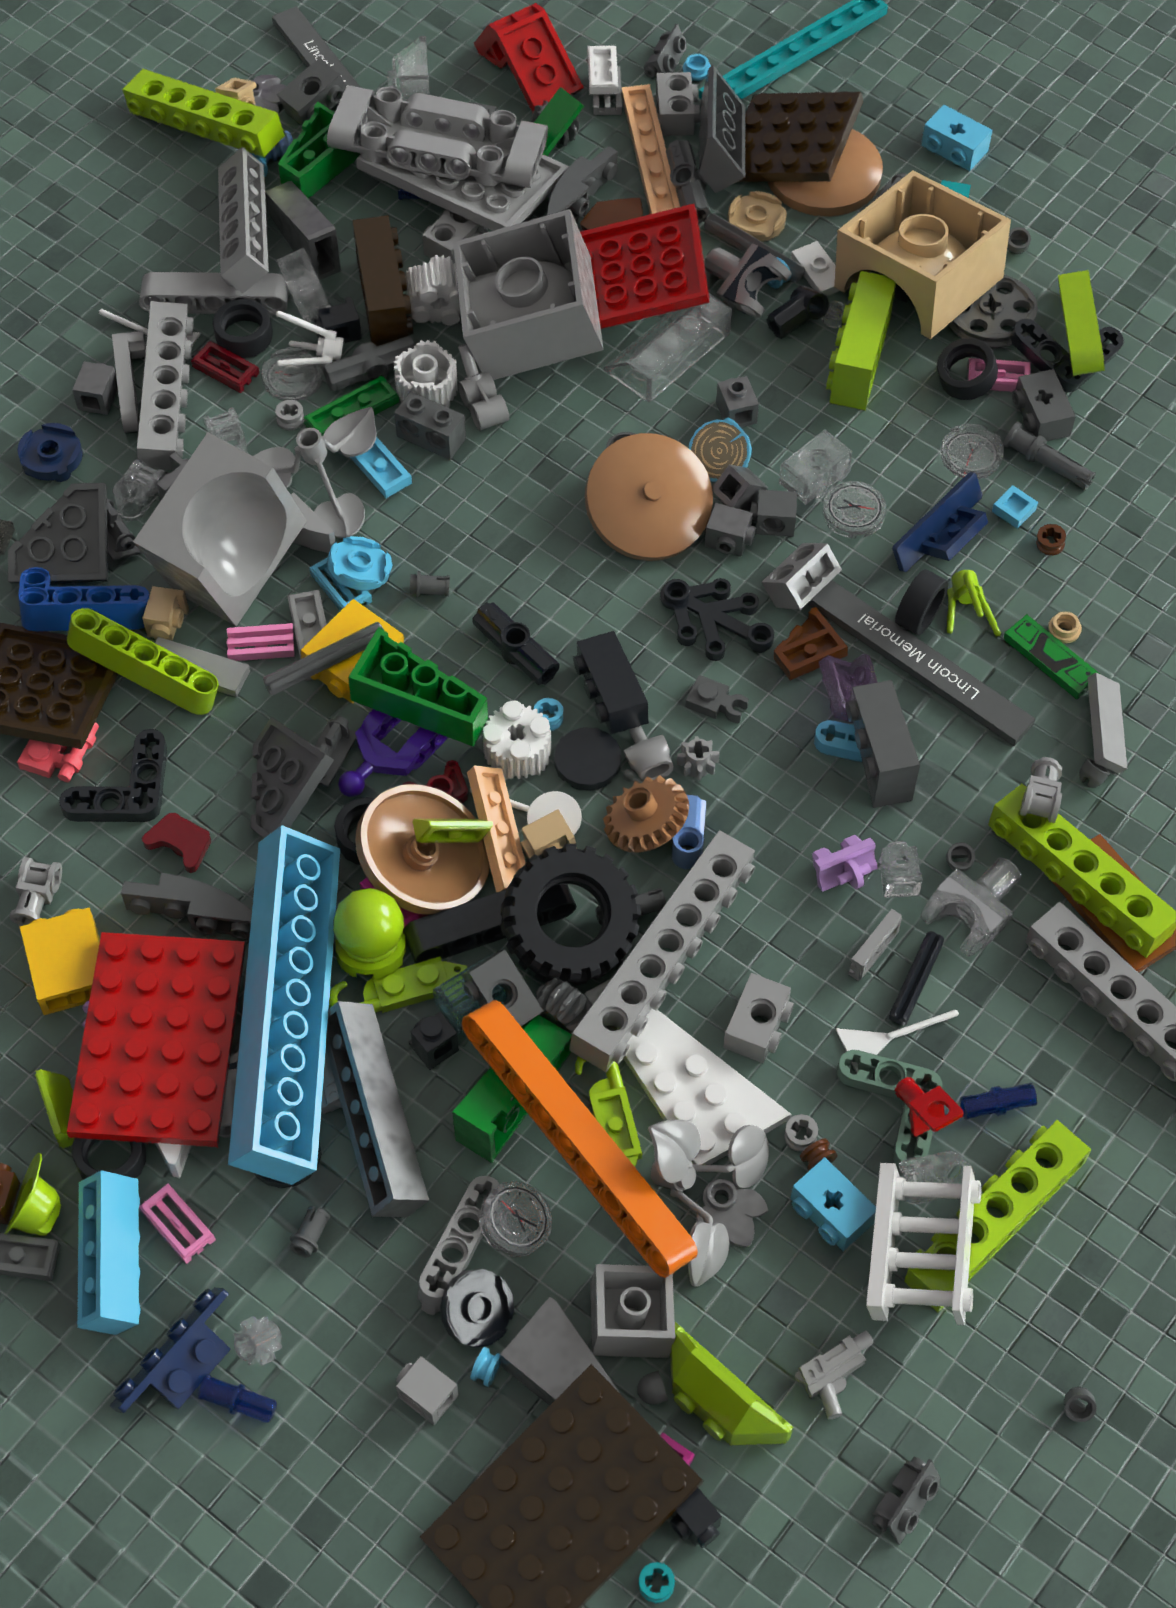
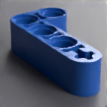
[18,567,149,631]

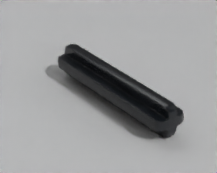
[889,931,944,1026]

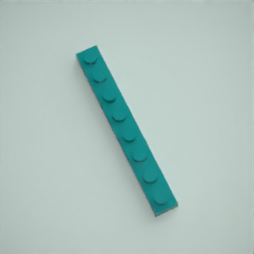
[698,0,888,100]

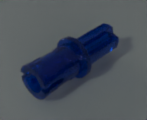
[198,1375,277,1423]

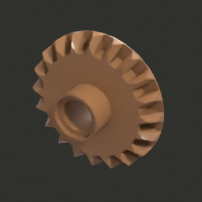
[603,776,689,852]

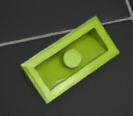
[413,819,493,843]
[35,1069,75,1149]

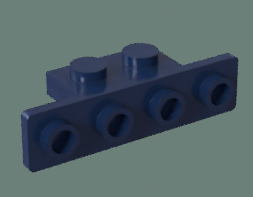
[892,472,988,572]
[110,1288,231,1413]

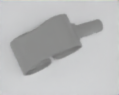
[458,344,509,431]

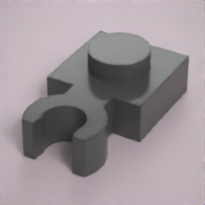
[685,675,749,723]

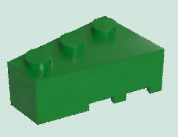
[278,101,360,199]

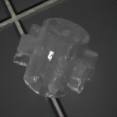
[234,1316,282,1366]

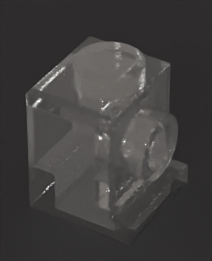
[879,841,923,898]

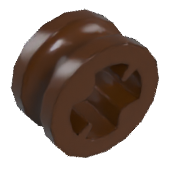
[1036,524,1066,556]
[800,1138,838,1171]

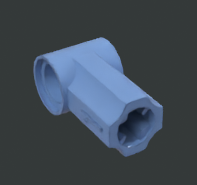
[672,795,706,869]

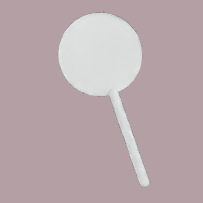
[470,788,582,835]

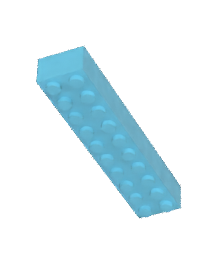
[228,825,340,1185]

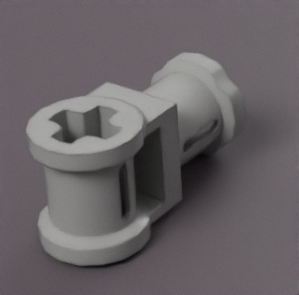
[1020,757,1062,823]
[10,857,62,926]

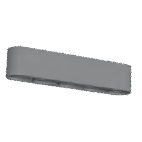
[139,272,289,315]

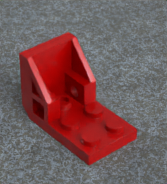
[474,3,584,113]

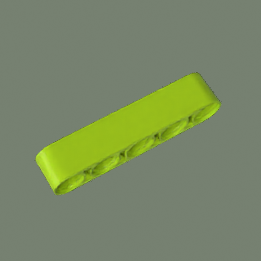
[1058,270,1105,376]
[67,608,219,715]

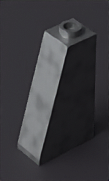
[265,181,341,282]
[500,1296,620,1406]

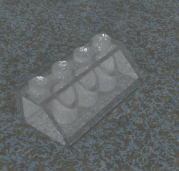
[604,293,732,403]

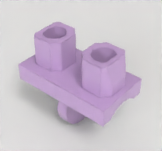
[812,835,878,892]

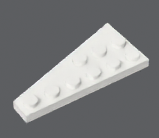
[585,979,791,1165]

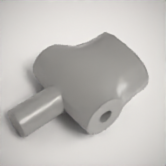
[624,726,674,782]

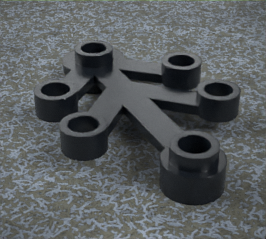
[660,578,774,661]

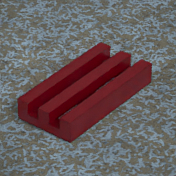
[191,341,260,393]

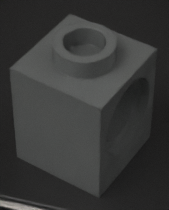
[751,489,797,537]

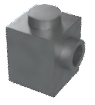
[72,361,118,415]
[716,376,759,427]
[712,464,768,512]
[705,503,756,556]

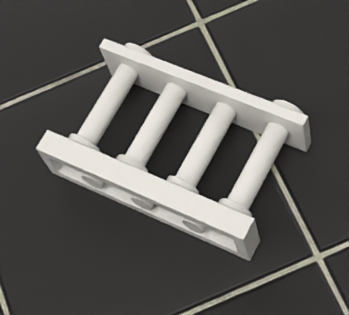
[866,1163,981,1325]

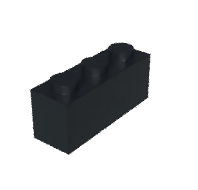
[573,631,649,735]

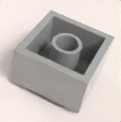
[590,1264,675,1358]

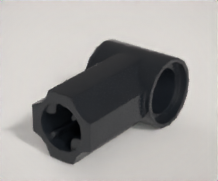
[766,285,829,339]

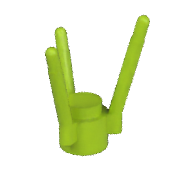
[947,570,1001,637]

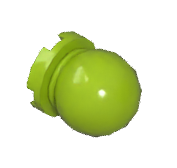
[333,888,406,979]

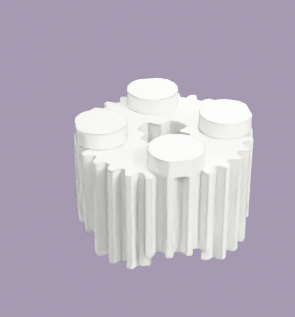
[406,255,461,325]
[394,340,458,408]
[483,701,551,781]

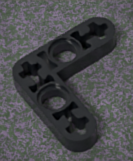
[1010,319,1124,392]
[59,729,167,822]

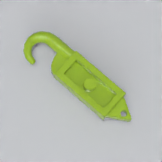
[329,957,467,1013]
[575,1056,642,1168]

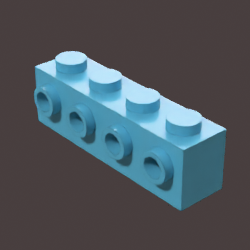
[77,1170,140,1335]

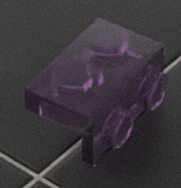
[819,654,877,723]

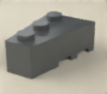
[846,680,920,808]

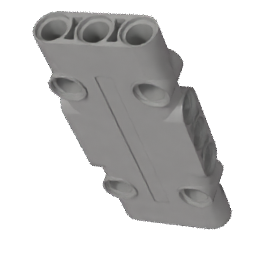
[327,85,548,188]

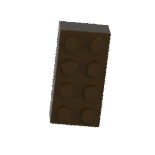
[352,215,413,346]

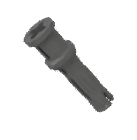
[1003,422,1096,491]

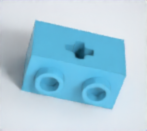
[921,105,992,171]
[790,1157,876,1251]

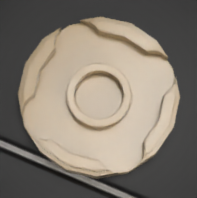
[727,191,787,241]

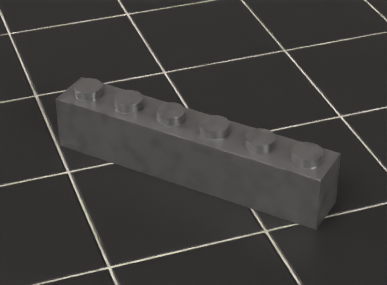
[326,1001,429,1217]

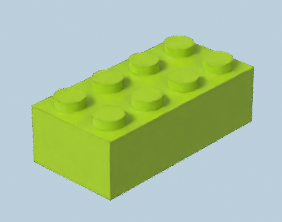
[826,271,896,411]

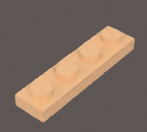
[467,766,526,893]

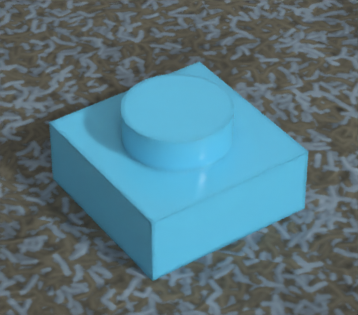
[992,485,1038,529]

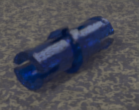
[959,1082,1037,1120]

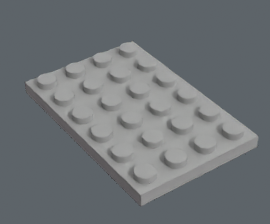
[357,155,569,231]

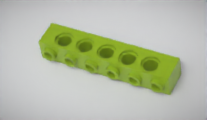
[122,69,285,157]
[988,783,1176,958]
[904,1120,1092,1313]

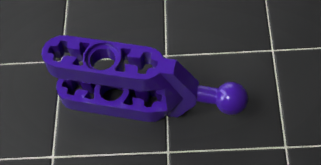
[338,709,449,797]

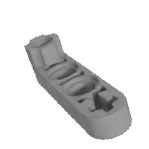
[112,331,146,433]
[417,1176,502,1315]

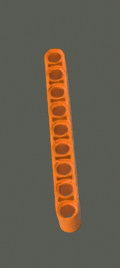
[462,1000,698,1278]

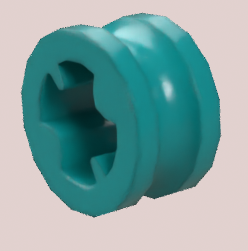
[638,1562,675,1604]

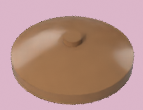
[768,129,883,216]
[585,433,713,561]
[355,784,490,915]

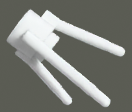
[276,311,344,366]

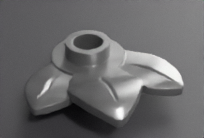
[249,75,286,113]
[696,1179,768,1247]

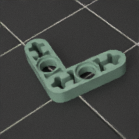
[837,1050,942,1172]

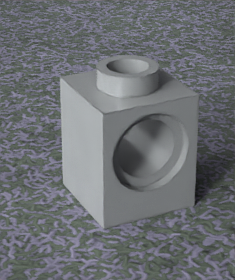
[396,1356,459,1425]

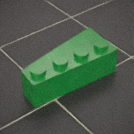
[348,627,488,747]
[452,1015,572,1163]

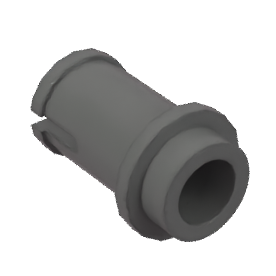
[410,571,450,597]
[290,1206,330,1257]

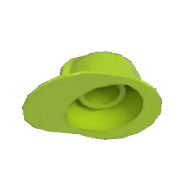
[4,1152,61,1236]

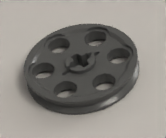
[948,275,1038,348]

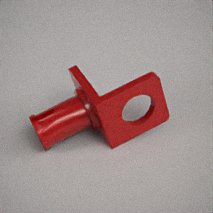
[894,1077,963,1137]

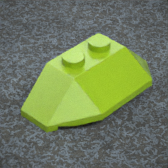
[670,1322,793,1445]

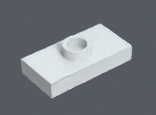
[587,46,618,95]
[791,241,840,296]

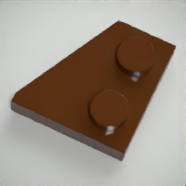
[774,607,848,681]

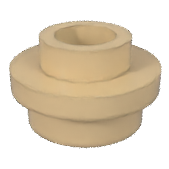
[1048,612,1082,643]

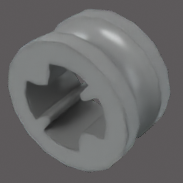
[275,400,304,430]
[784,1114,819,1152]

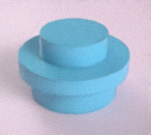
[683,54,711,81]

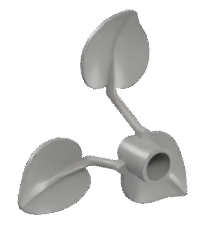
[253,407,377,539]
[648,1119,769,1287]

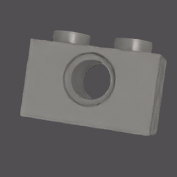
[723,973,794,1063]

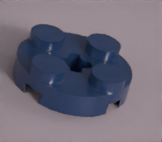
[17,423,83,482]

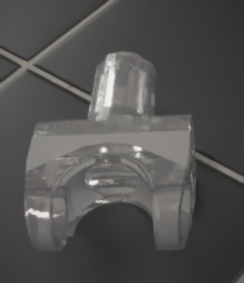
[920,857,1021,956]

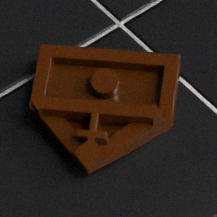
[580,198,643,230]

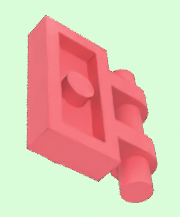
[17,723,99,782]

